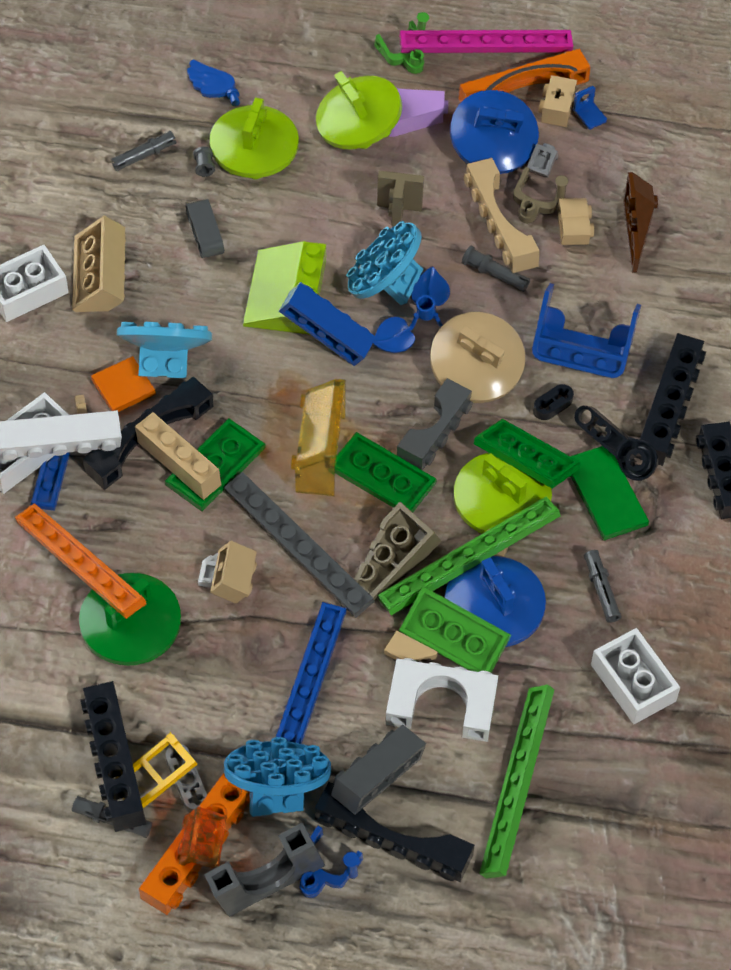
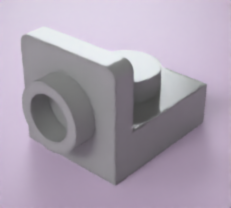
[527,143,559,178]

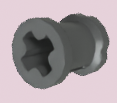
[193,147,215,177]

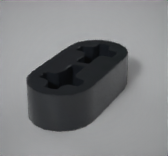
[533,384,574,420]

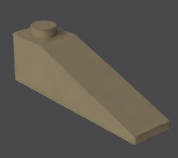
[354,502,441,601]

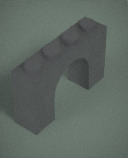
[204,823,325,917]

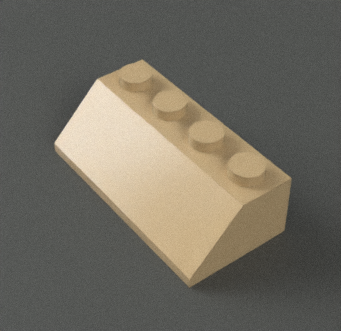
[72,215,126,312]

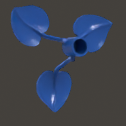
[373,266,450,353]

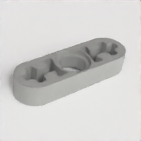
[166,743,207,815]

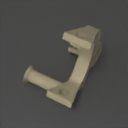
[513,167,569,224]

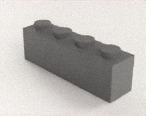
[331,725,427,815]

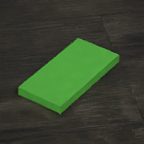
[399,586,512,673]

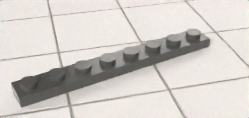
[224,472,374,618]

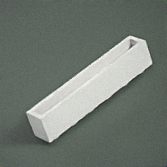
[0,410,122,461]

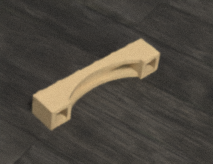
[464,158,540,273]

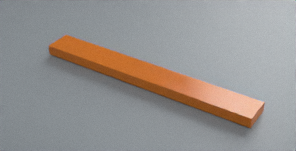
[15,503,147,619]

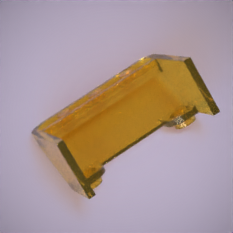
[291,379,346,496]

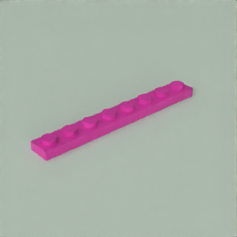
[399,30,573,53]

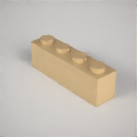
[135,412,221,500]

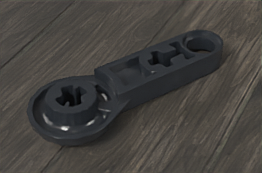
[574,405,658,481]

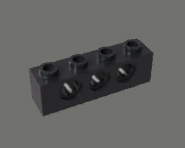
[696,421,731,519]

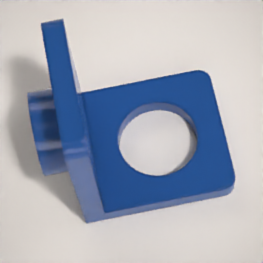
[573,86,607,129]

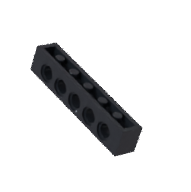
[635,333,707,466]
[80,681,147,832]

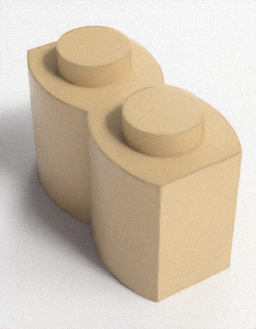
[557,198,594,245]

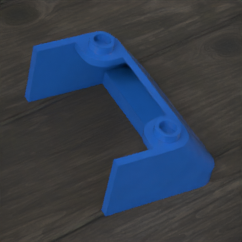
[532,283,641,378]

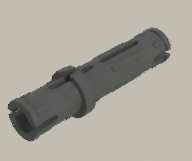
[111,131,176,172]
[584,550,622,623]
[72,796,152,838]

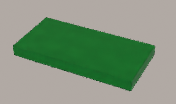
[165,418,266,511]
[473,419,581,489]
[329,432,437,513]
[570,446,649,541]

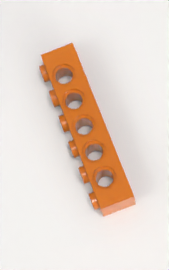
[139,773,250,915]

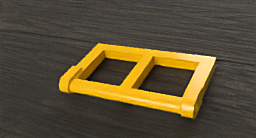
[113,732,198,808]

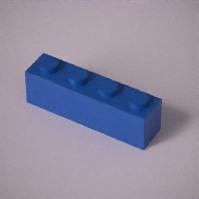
[279,282,376,366]

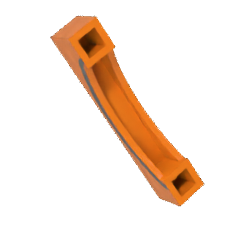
[459,48,591,102]

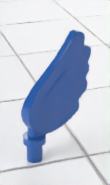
[187,60,240,107]

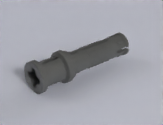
[462,245,530,292]

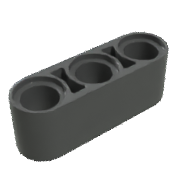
[186,199,225,258]

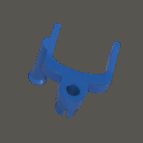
[300,826,363,898]

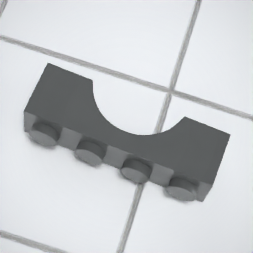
[397,378,473,470]

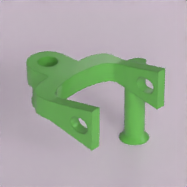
[374,12,429,74]

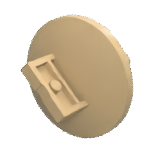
[430,312,525,403]

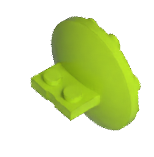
[316,71,402,149]
[210,97,299,180]
[454,453,552,534]

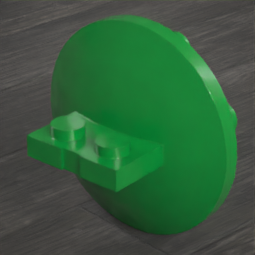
[79,573,181,666]

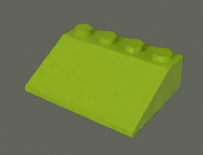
[243,241,326,335]

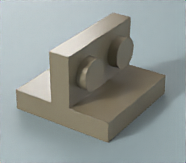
[377,170,424,226]

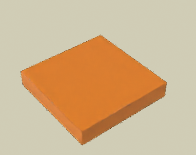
[91,356,156,412]

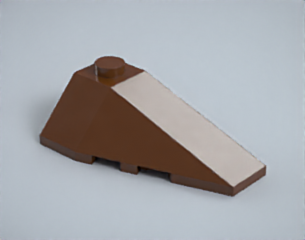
[623,172,658,273]

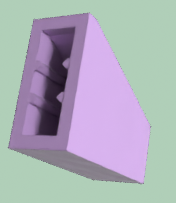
[389,89,449,137]

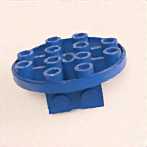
[450,90,539,174]
[445,556,546,647]

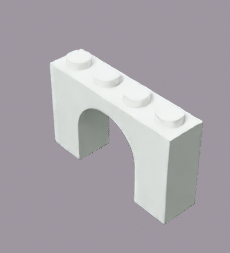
[385,658,499,742]

